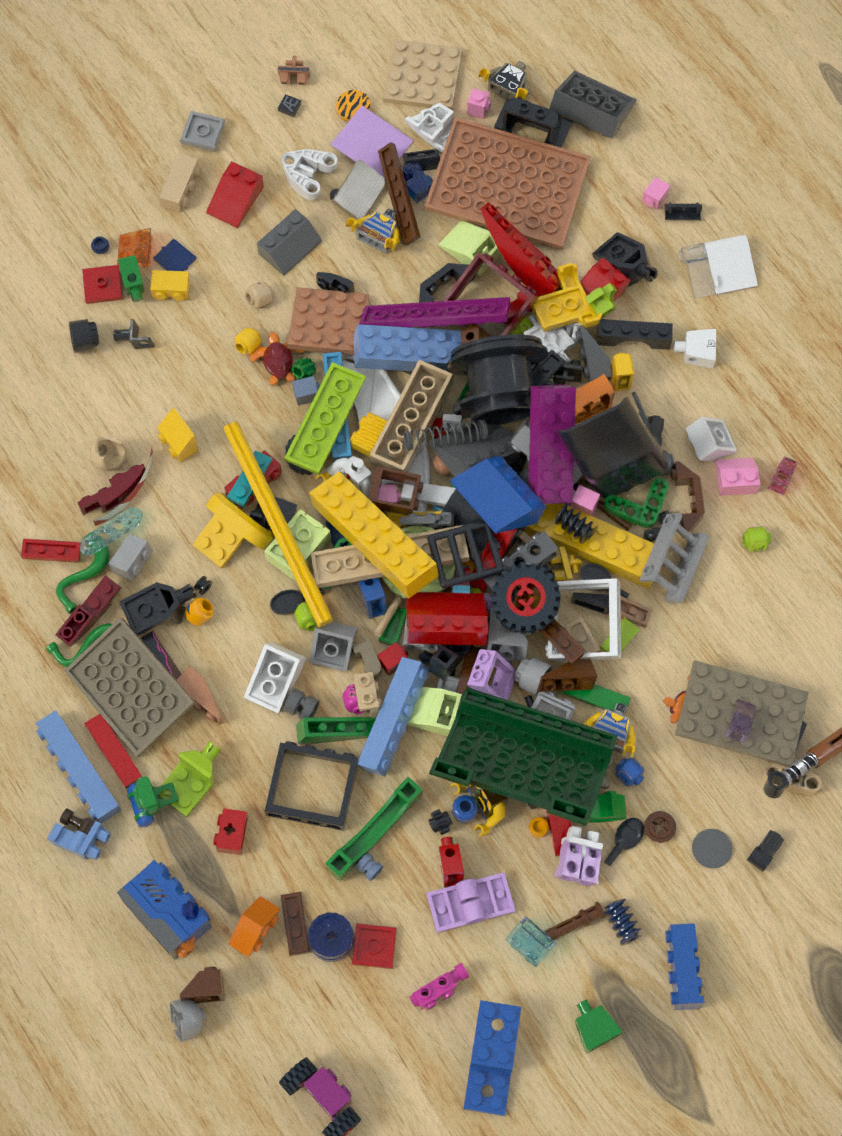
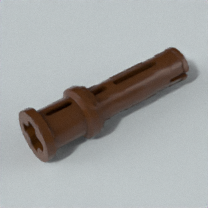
[544,901,606,942]

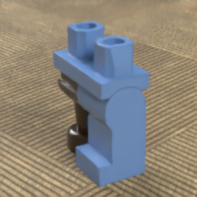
[47,808,111,860]

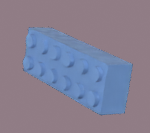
[353,324,462,374]

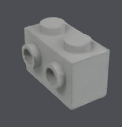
[108,534,153,581]

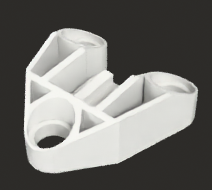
[281,149,338,200]

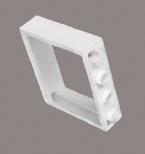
[545,578,621,662]

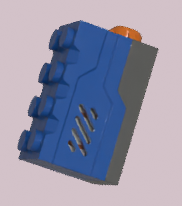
[117,859,211,960]

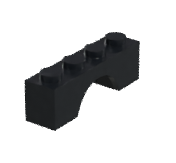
[597,319,673,350]
[428,615,490,681]

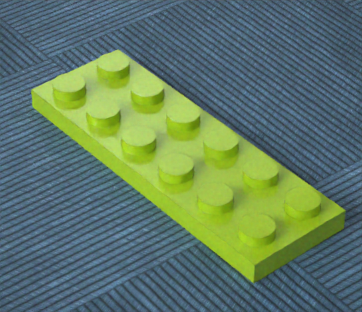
[284,362,366,475]

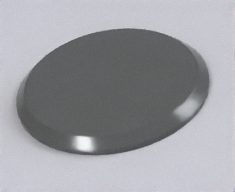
[692,829,732,868]

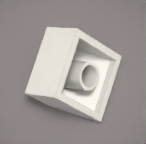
[686,417,737,462]

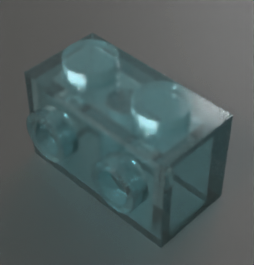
[505,916,557,967]

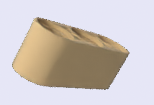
[762,764,822,796]

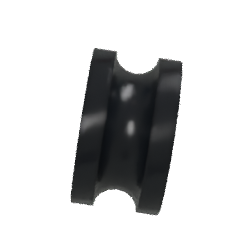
[194,576,212,595]

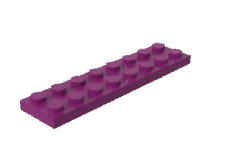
[359,297,511,328]

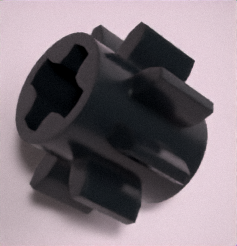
[428,809,453,835]

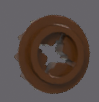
[644,811,676,843]

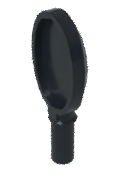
[580,563,630,599]
[270,588,323,615]
[604,818,644,866]

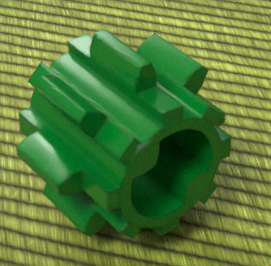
[292,357,316,380]

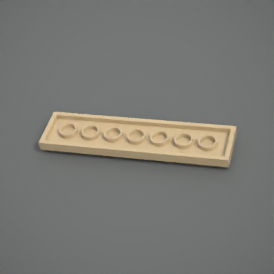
[311,525,470,588]

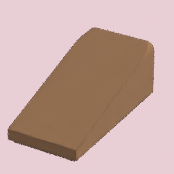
[608,596,652,627]

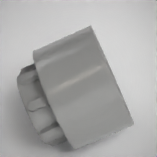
[515,657,552,696]

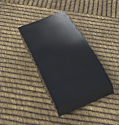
[316,272,354,293]

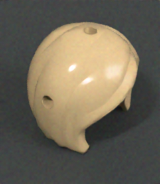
[90,436,127,471]

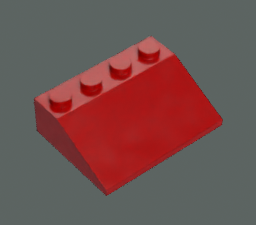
[406,592,488,645]

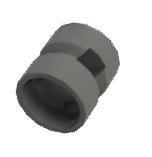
[283,688,320,719]

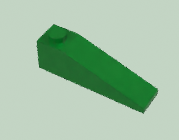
[296,717,376,744]

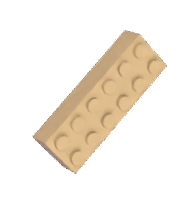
[370,360,454,472]

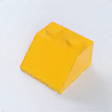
[157,408,199,463]

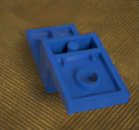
[463,1000,521,1116]

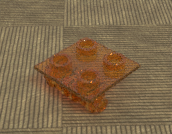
[117,228,153,267]

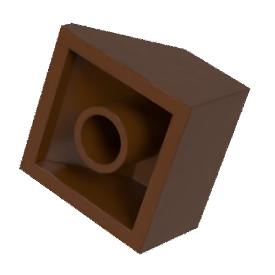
[180,966,225,1004]

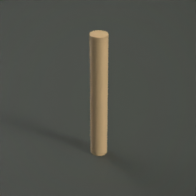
[374,595,403,637]

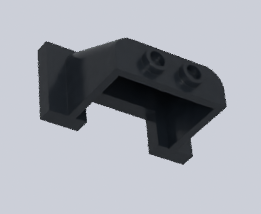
[494,98,572,148]

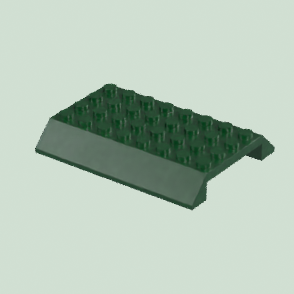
[429,687,618,826]

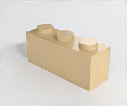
[159,153,201,212]

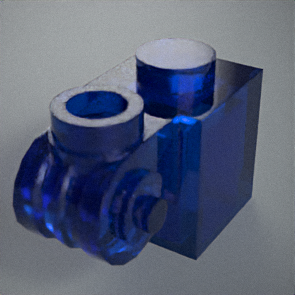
[402,163,433,203]

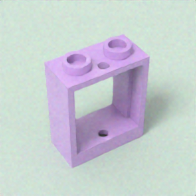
[467,649,517,700]

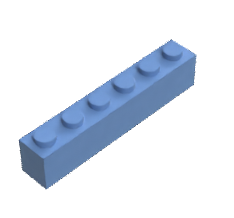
[357,657,429,777]
[36,710,121,823]

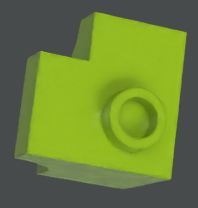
[585,283,617,318]

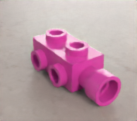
[409,963,469,1010]

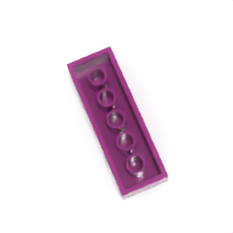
[528,385,576,504]

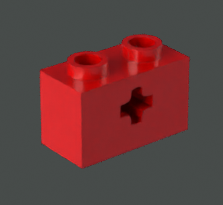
[213,808,248,855]

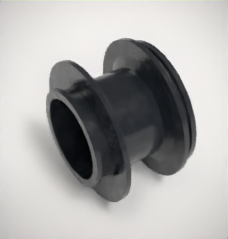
[447,334,549,425]

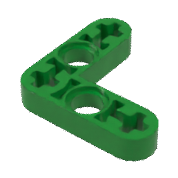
[603,478,669,528]

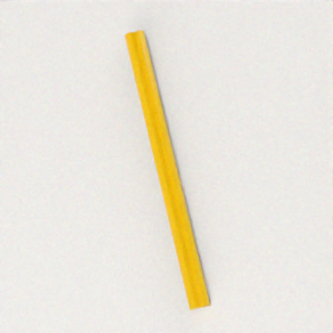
[224,421,333,628]

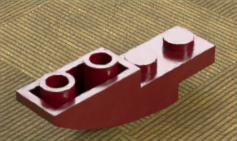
[77,464,146,515]
[55,575,122,647]

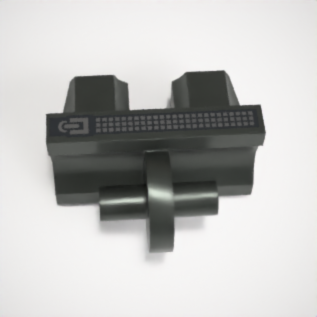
[555,359,583,385]

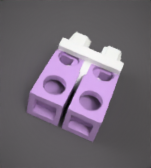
[554,826,603,886]

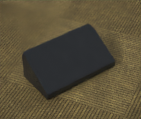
[403,149,440,173]

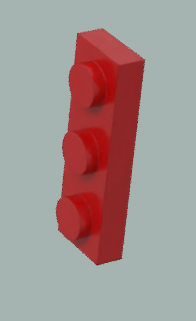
[21,538,81,563]

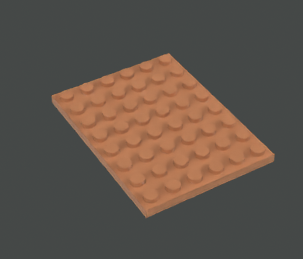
[424,117,591,250]

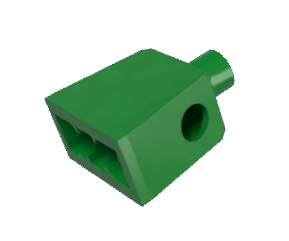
[118,255,145,302]
[575,999,622,1054]

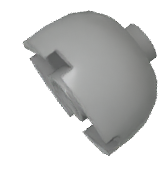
[169,999,206,1042]

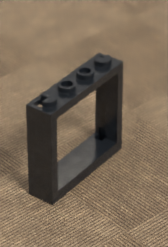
[265,741,358,831]

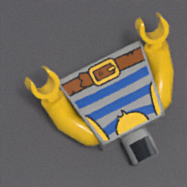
[345,209,400,254]
[584,703,636,758]

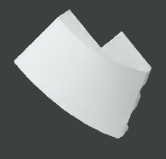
[405,103,454,153]

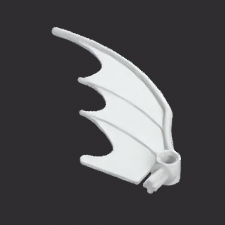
[342,355,430,512]

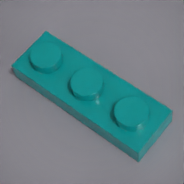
[227,450,272,508]

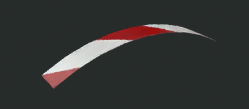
[93,446,153,526]

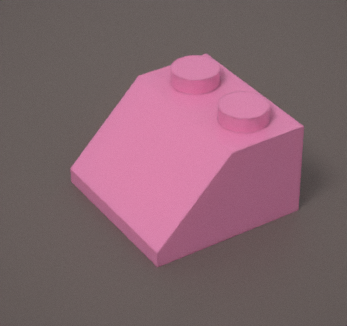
[715,458,760,496]

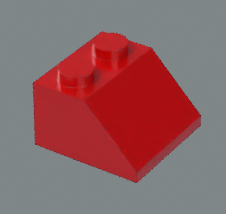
[580,257,631,301]

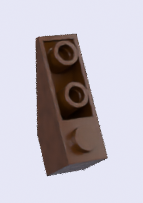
[537,659,597,692]

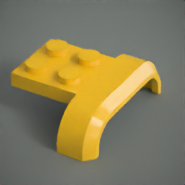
[532,263,602,332]
[192,492,273,568]

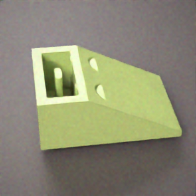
[438,221,501,276]
[407,687,462,736]

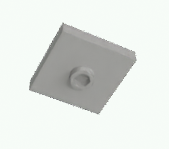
[180,111,225,152]

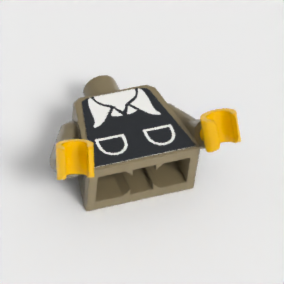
[478,61,530,100]

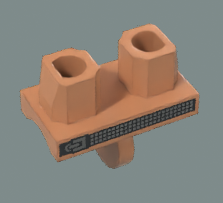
[278,55,310,85]

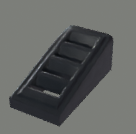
[571,592,609,614]

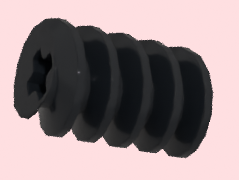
[555,503,598,544]

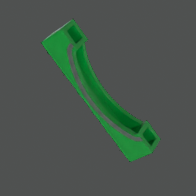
[325,777,423,882]

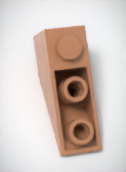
[177,666,222,724]

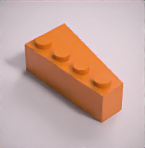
[575,374,615,425]

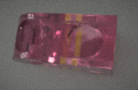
[768,456,798,495]

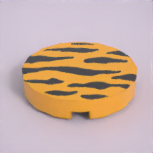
[336,90,371,121]

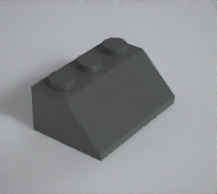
[257,209,322,276]

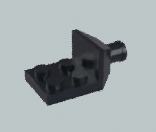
[592,232,658,287]
[119,582,197,636]

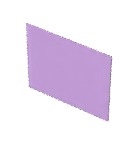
[331,106,414,178]

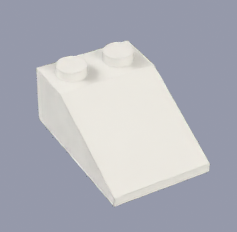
[244,642,306,713]

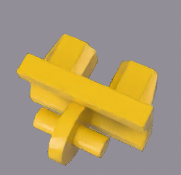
[550,546,582,581]

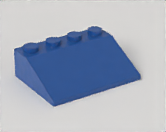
[450,456,546,534]

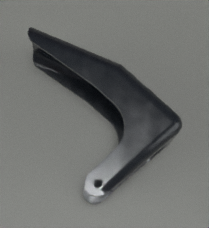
[557,392,668,499]

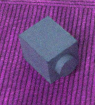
[292,376,320,405]

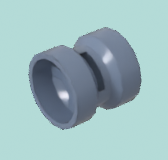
[355,853,384,881]

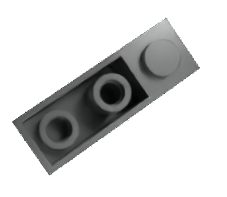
[575,325,613,382]

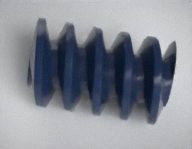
[604,898,642,945]

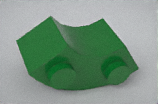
[571,791,626,823]

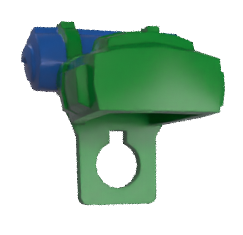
[127,776,179,827]

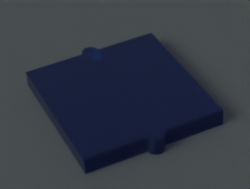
[153,239,197,271]

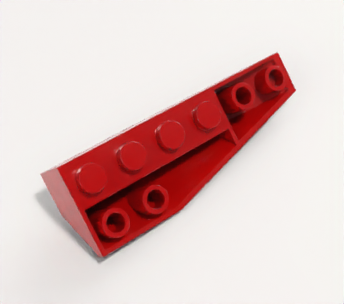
[480,202,560,297]

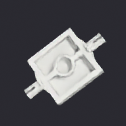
[523,314,575,363]

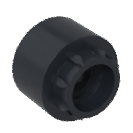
[69,319,99,353]

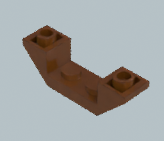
[671,461,705,538]

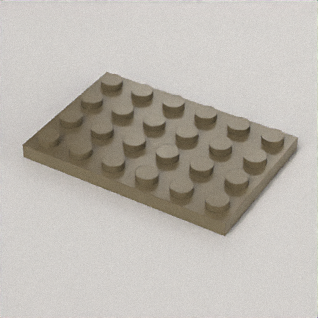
[64,617,196,757]
[675,660,809,767]

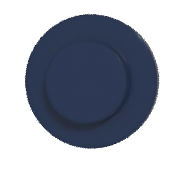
[91,236,109,254]

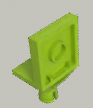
[159,741,221,817]

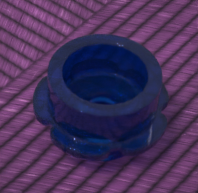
[182,899,199,920]

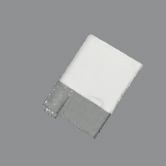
[678,235,758,299]

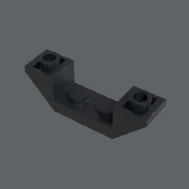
[419,263,476,302]

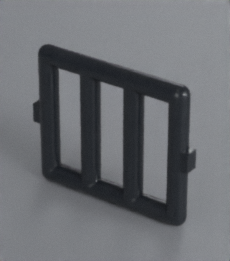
[427,521,504,588]

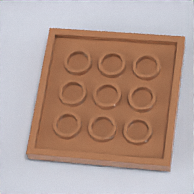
[287,287,369,355]

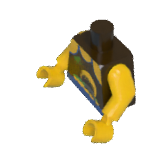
[450,783,508,836]

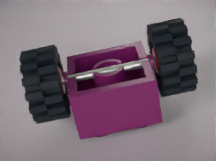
[279,1057,361,1136]

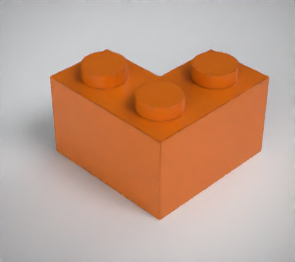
[228,896,281,957]

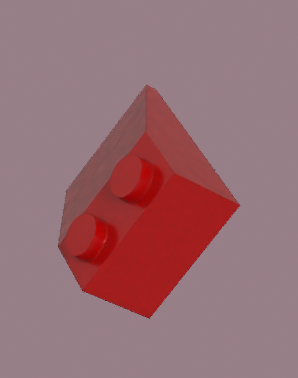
[206,161,264,228]

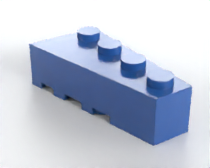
[665,924,705,1010]

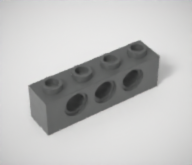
[483,531,560,591]

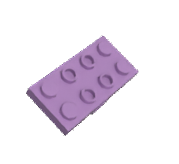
[426,872,515,933]

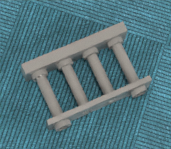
[640,513,709,603]

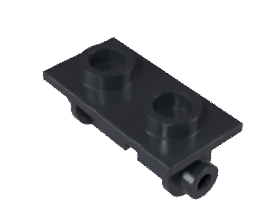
[664,202,702,220]

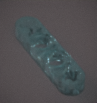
[80,507,143,555]

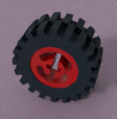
[491,562,561,634]

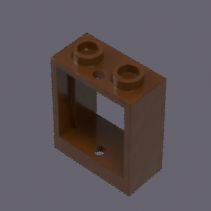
[368,466,424,516]

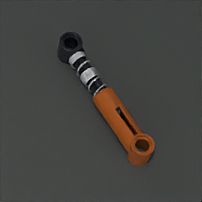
[763,727,842,799]

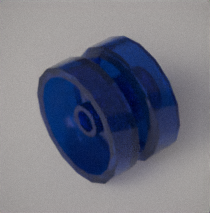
[308,912,354,962]

